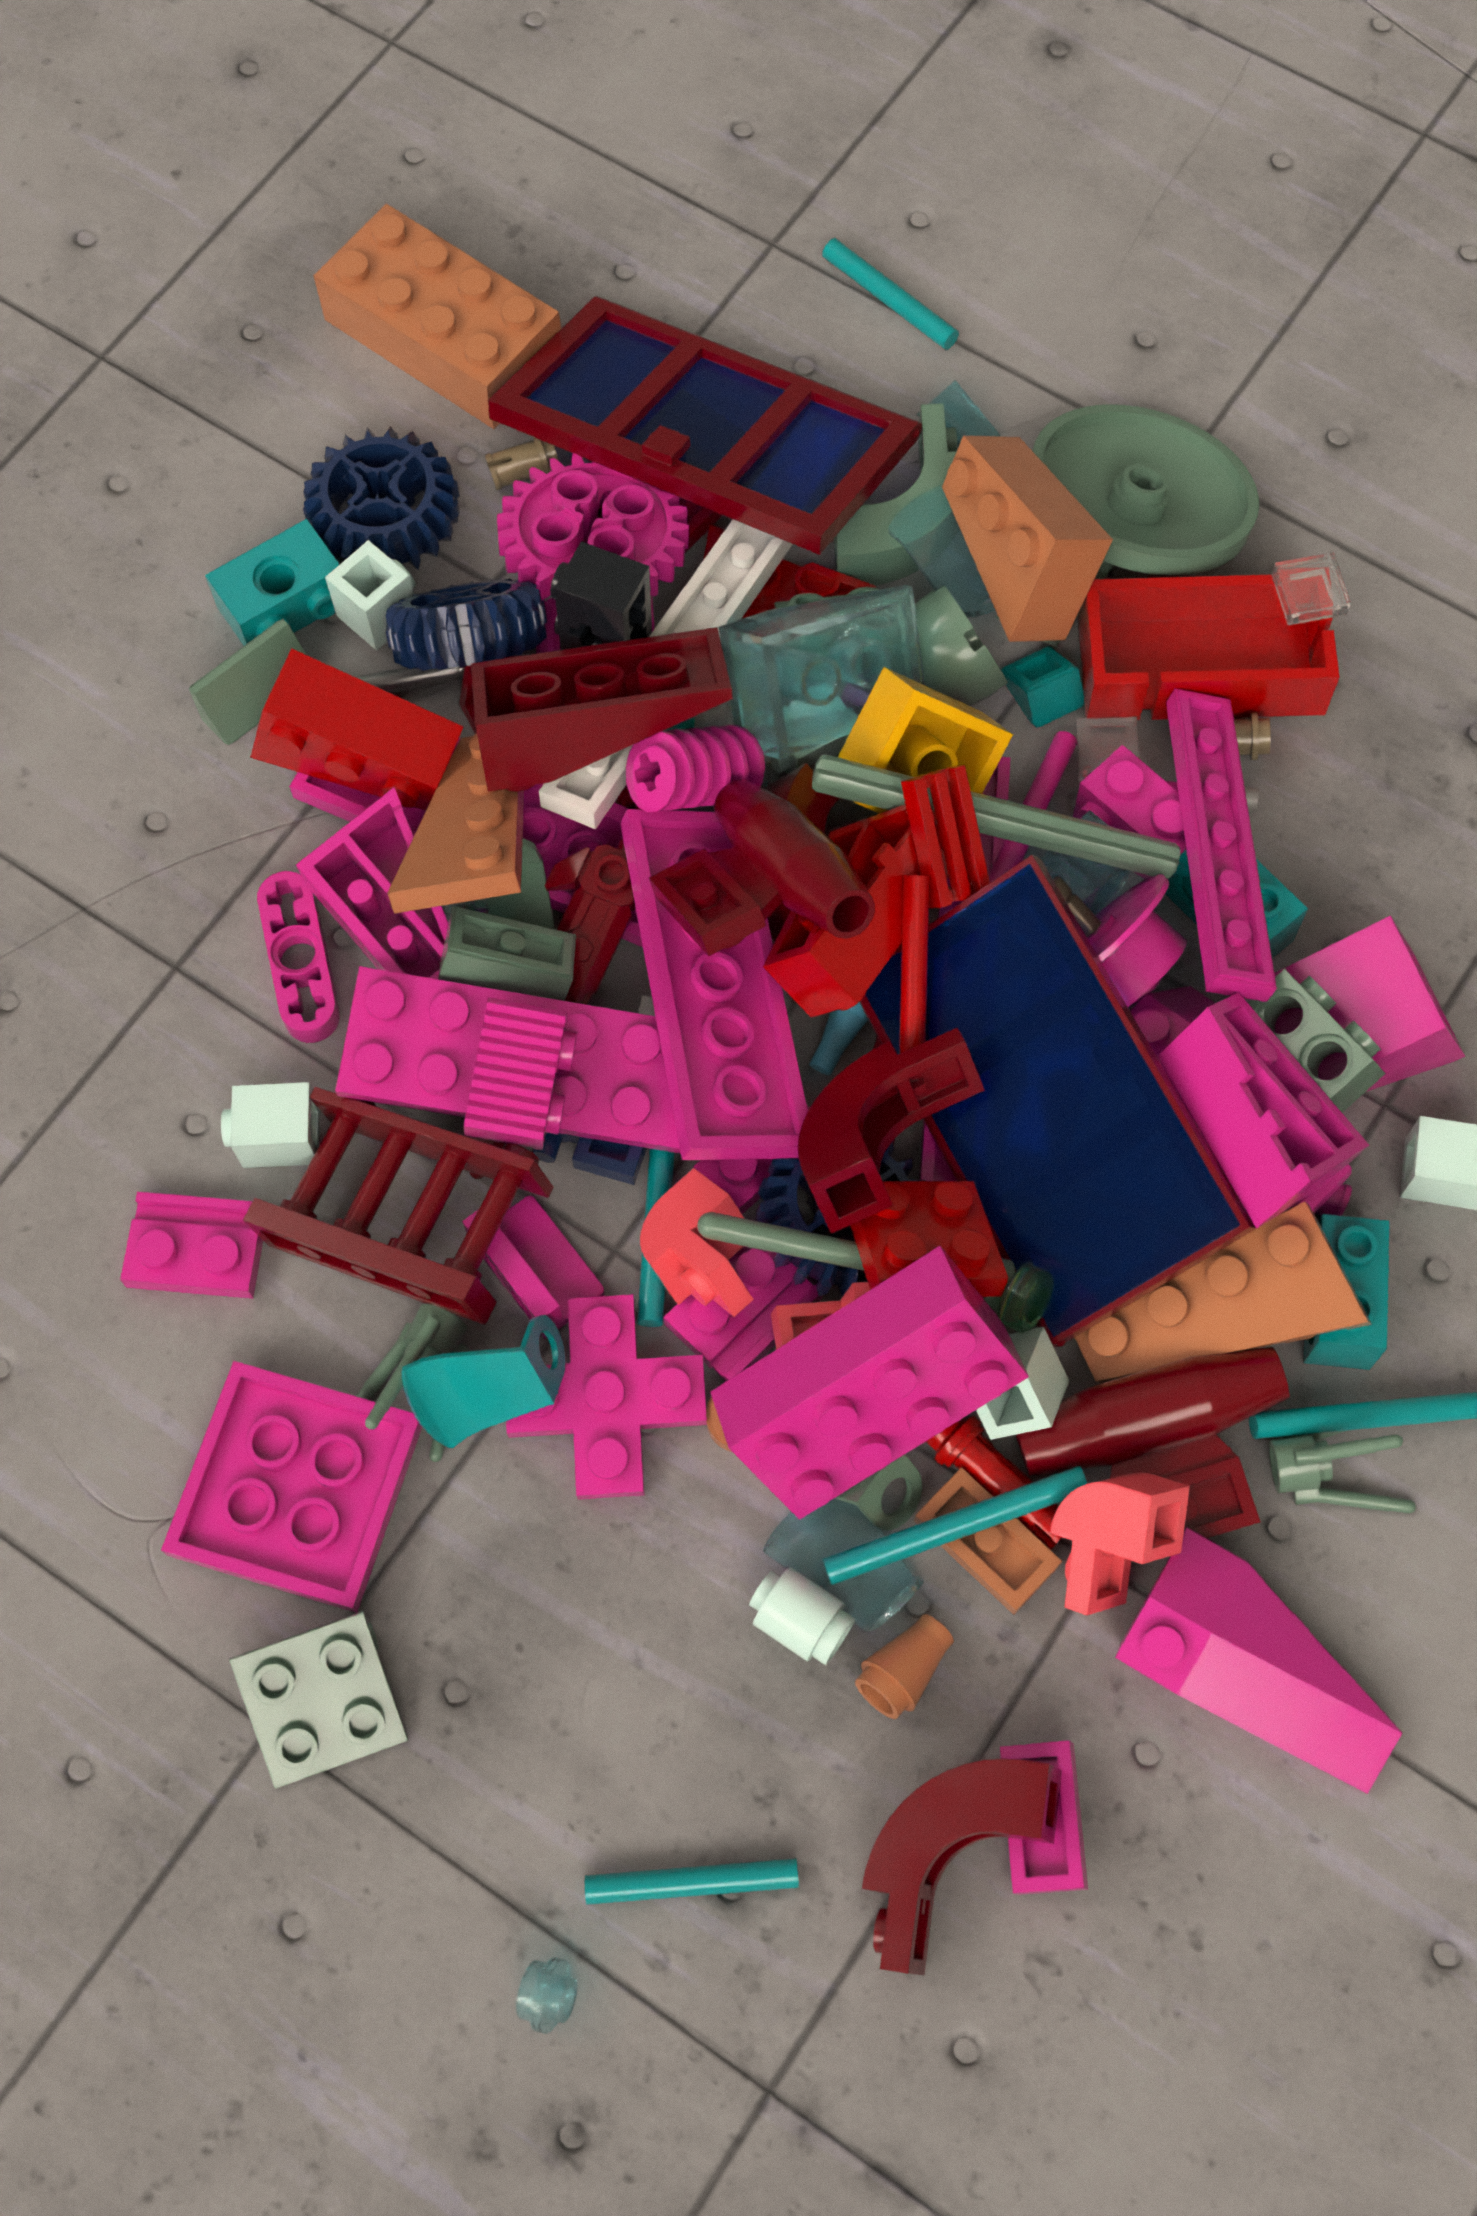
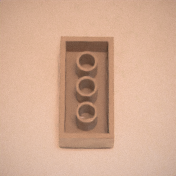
[313,203,561,429]

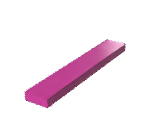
[1166,688,1277,1002]

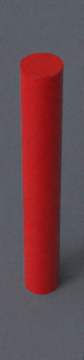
[899,875,930,1054]

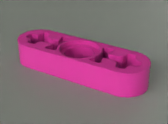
[257,871,340,1043]

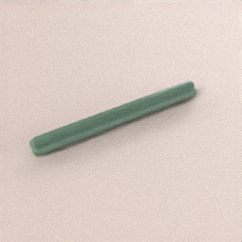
[812,754,1181,879]

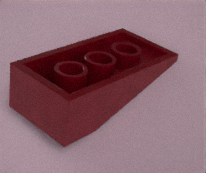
[471,627,733,792]

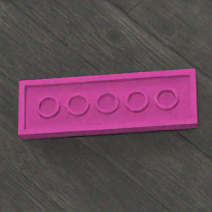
[620,809,808,1160]
[335,966,681,1154]

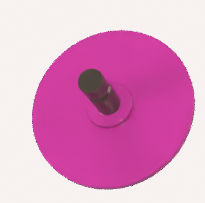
[1029,874,1187,1025]

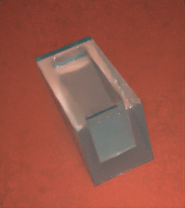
[916,380,1001,447]

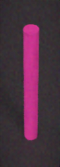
[988,731,1077,883]

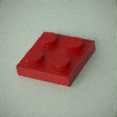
[850,1181,1009,1297]

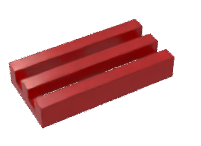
[901,765,990,908]

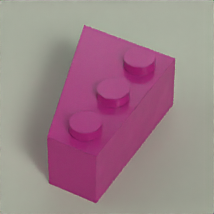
[296,787,448,980]
[1158,993,1369,1229]

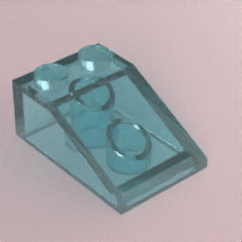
[719,585,924,759]

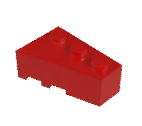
[250,648,464,811]
[763,804,949,1018]

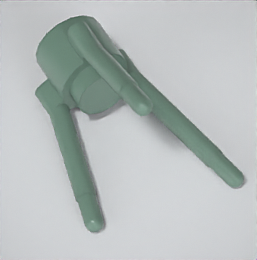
[356,1304,471,1462]
[1269,1397,1416,1513]

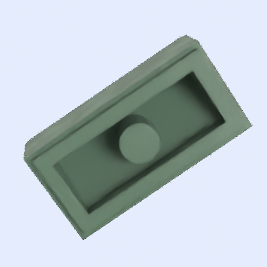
[189,619,307,745]
[438,906,576,1001]

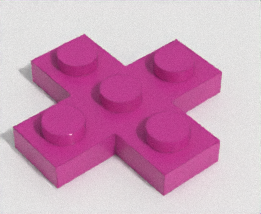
[506,1294,707,1500]

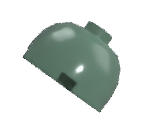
[898,585,1008,706]

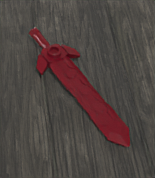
[463,805,642,1179]

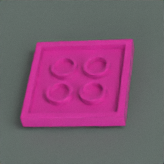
[161,1361,422,1613]

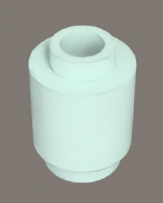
[749,1567,856,1666]

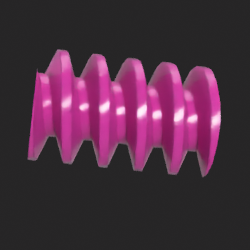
[625,724,765,813]

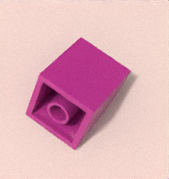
[1274,915,1465,1092]

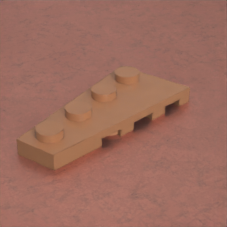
[387,733,524,914]
[1074,1201,1372,1383]

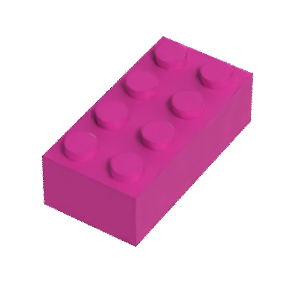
[710,1246,1029,1520]

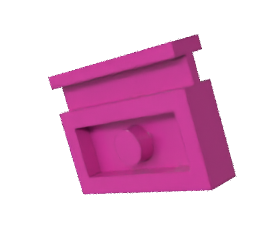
[120,1191,263,1299]
[663,1246,823,1382]

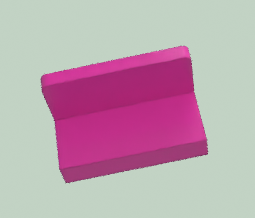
[462,1196,605,1340]

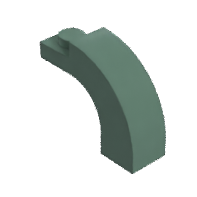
[834,404,959,586]

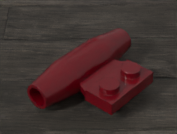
[649,780,875,956]
[1016,1346,1290,1538]

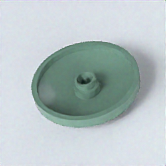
[1032,404,1259,576]

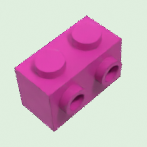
[1073,745,1186,880]

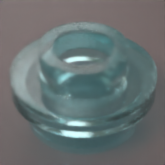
[516,1957,578,2034]

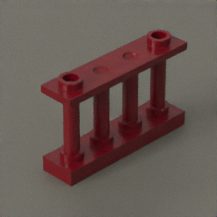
[243,1087,554,1325]

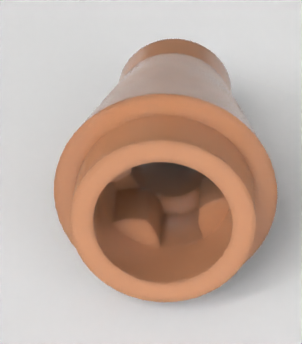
[855,1614,954,1719]

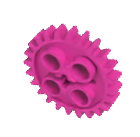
[497,453,689,600]

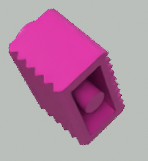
[463,997,577,1150]

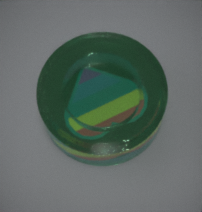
[997,1262,1054,1333]

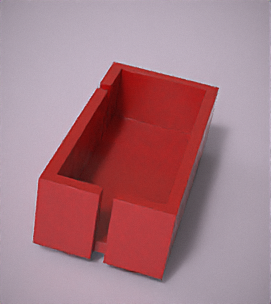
[1078,573,1340,722]

